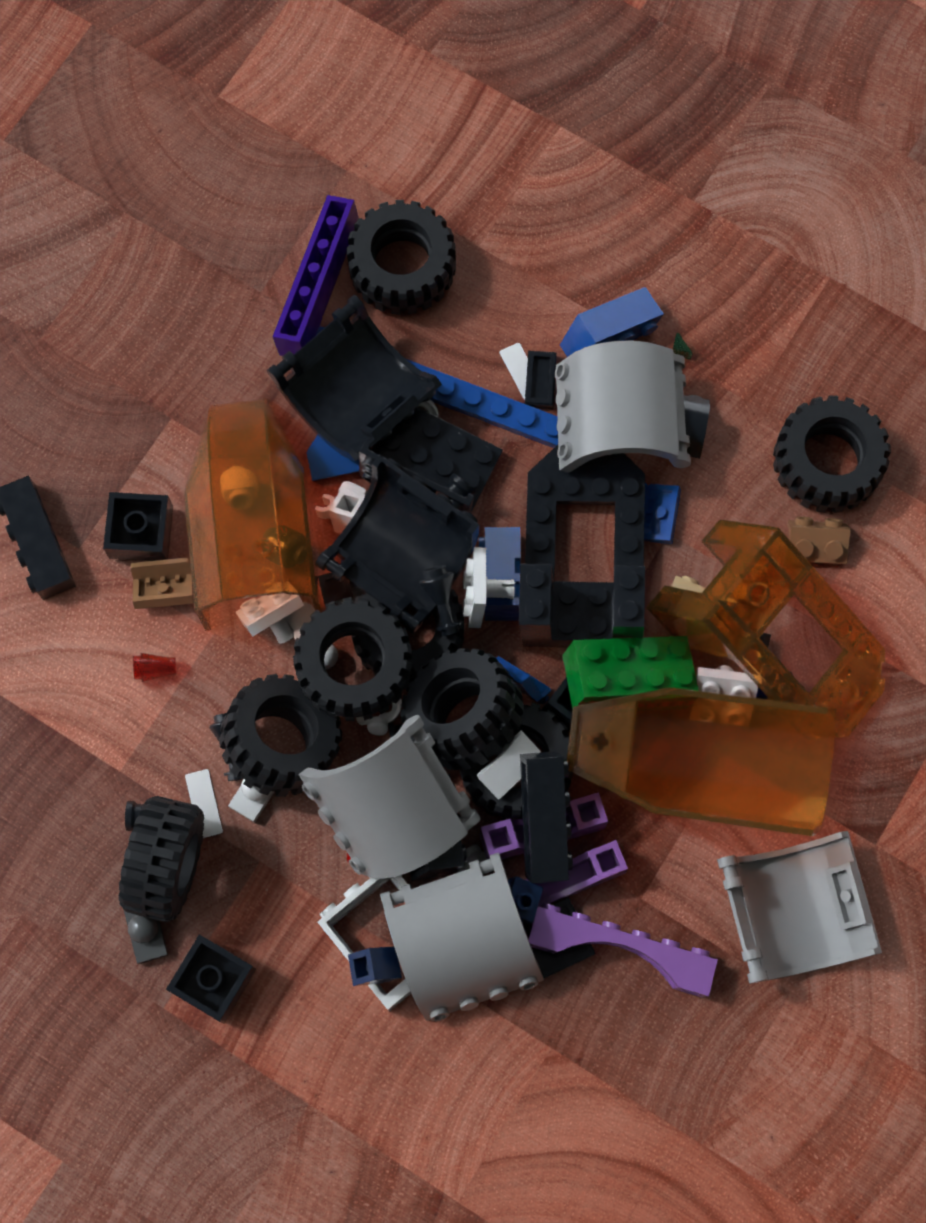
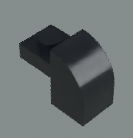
[684,395,711,459]

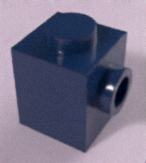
[508,876,543,926]
[348,946,402,986]

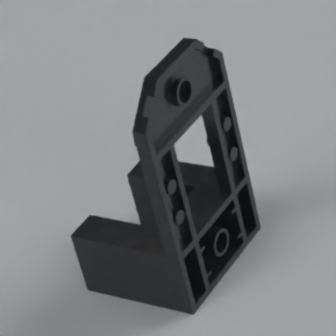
[519,445,645,647]

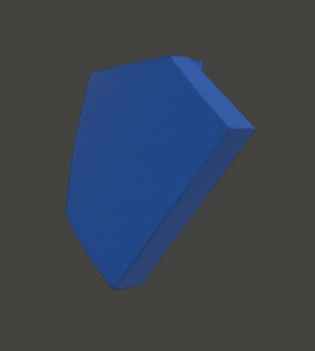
[306,435,359,481]
[644,483,681,544]
[496,656,552,704]

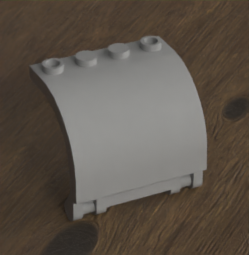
[555,341,691,473]
[299,715,480,879]
[717,831,882,984]
[380,852,544,1021]

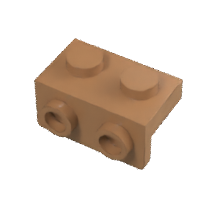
[786,516,850,564]
[131,558,194,609]

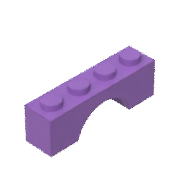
[479,792,608,860]

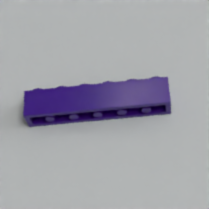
[273,195,359,356]

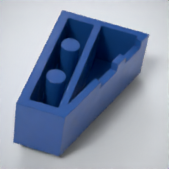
[560,287,664,357]
[479,527,521,621]

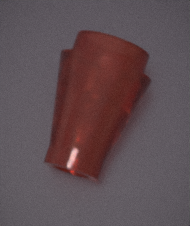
[133,653,176,682]

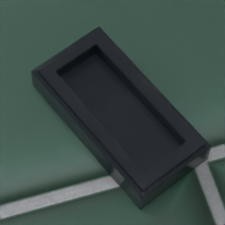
[524,350,557,410]

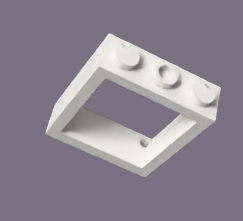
[317,875,411,1011]

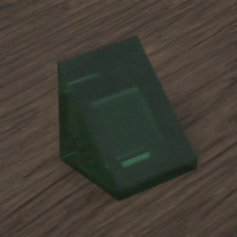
[673,333,692,360]

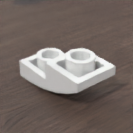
[477,730,541,800]

